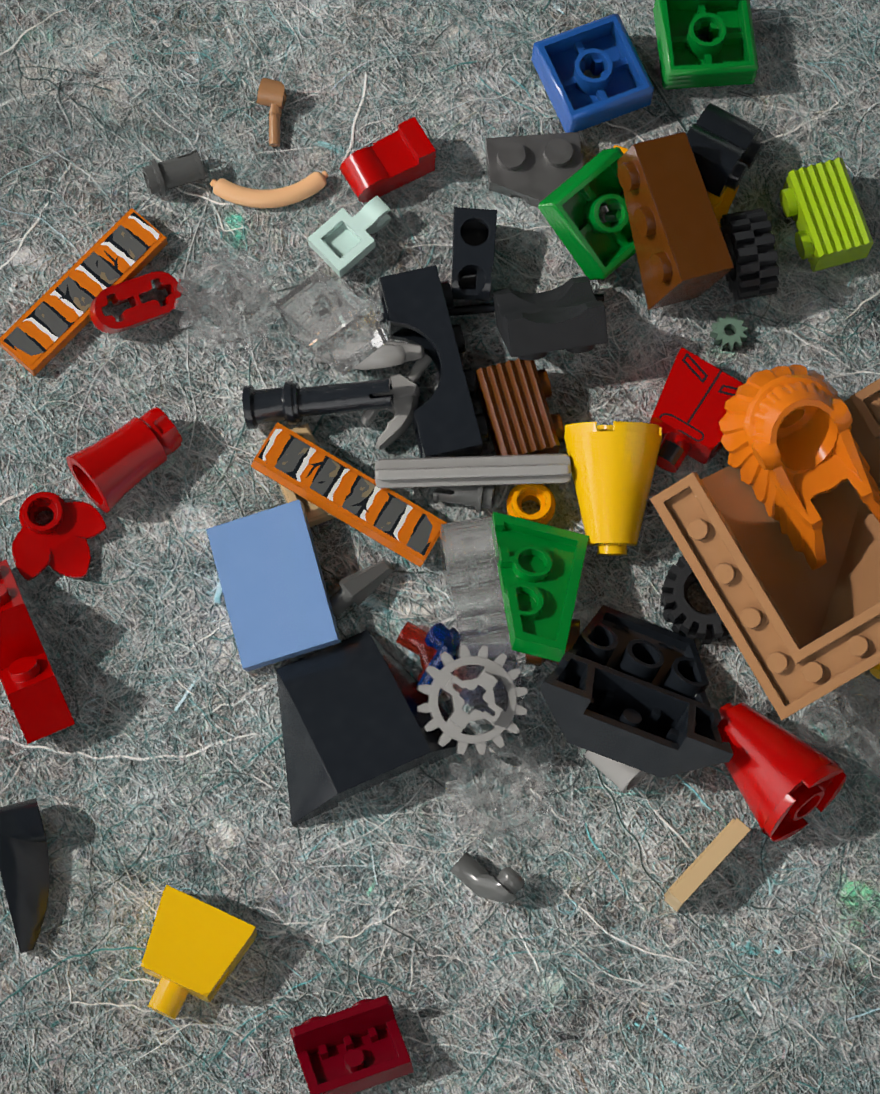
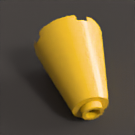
[564,421,662,556]

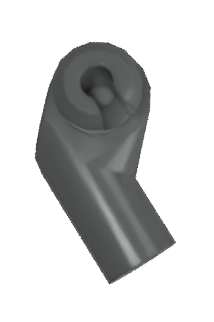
[450,852,525,904]

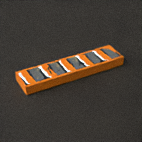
[0,208,168,377]
[251,422,447,567]

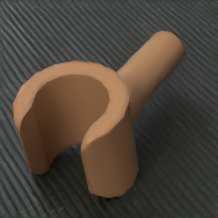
[257,78,287,147]

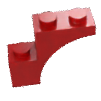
[0,559,75,744]

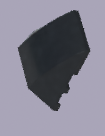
[540,605,734,778]
[276,630,474,827]

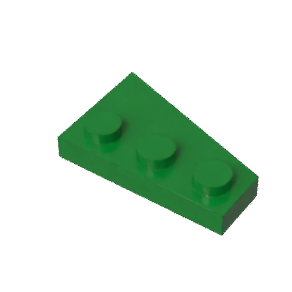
[490,511,589,662]

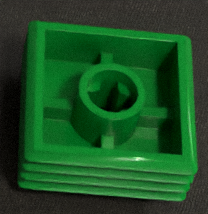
[653,0,759,90]
[538,147,636,280]

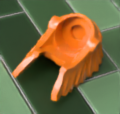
[719,364,880,571]

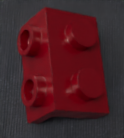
[290,995,414,1094]

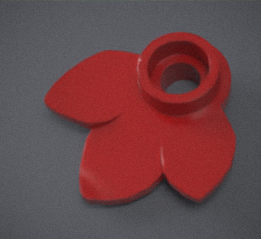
[12,492,107,581]

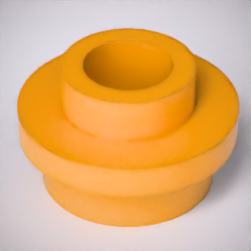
[506,484,556,525]

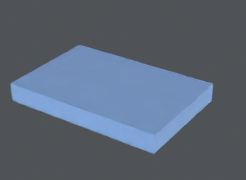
[206,499,341,672]

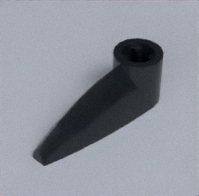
[0,798,49,954]

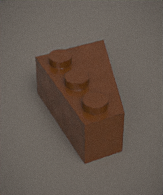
[617,132,734,311]

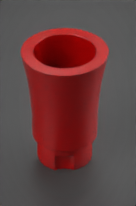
[66,407,183,513]

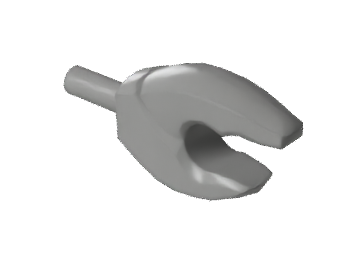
[315,341,424,370]
[362,354,432,450]

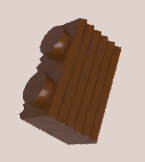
[475,358,565,456]

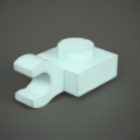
[307,196,391,278]

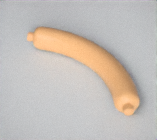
[210,171,329,209]

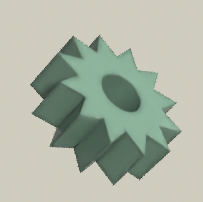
[710,312,749,352]

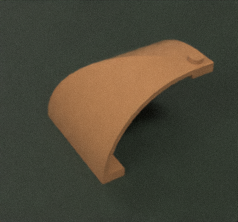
[650,378,880,720]

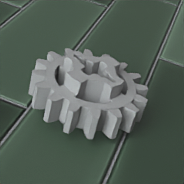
[417,645,528,755]

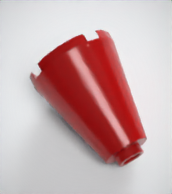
[718,702,847,842]

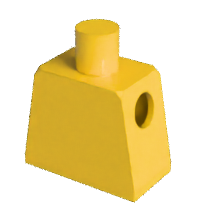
[141,885,257,1020]

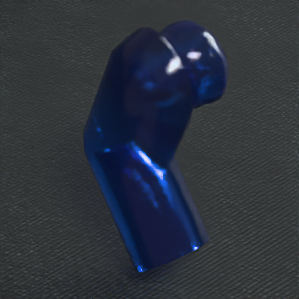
[417,622,461,697]

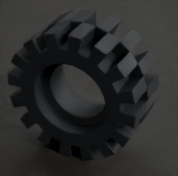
[720,208,779,300]
[660,556,730,644]

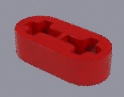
[89,271,181,334]

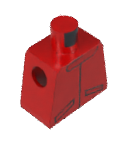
[650,347,744,473]

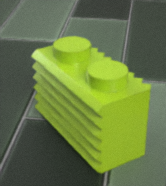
[779,157,874,272]

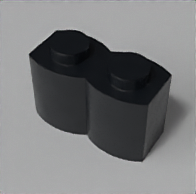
[686,103,763,197]

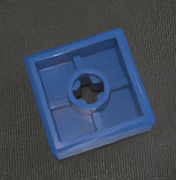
[531,14,654,133]

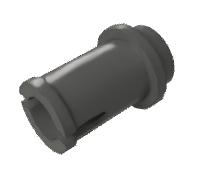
[142,150,206,197]
[433,485,496,513]

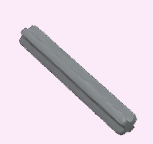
[375,454,571,489]

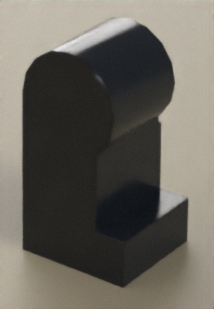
[451,207,497,302]

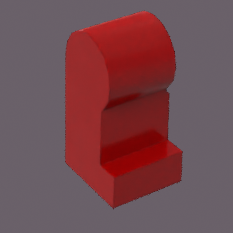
[339,117,436,203]

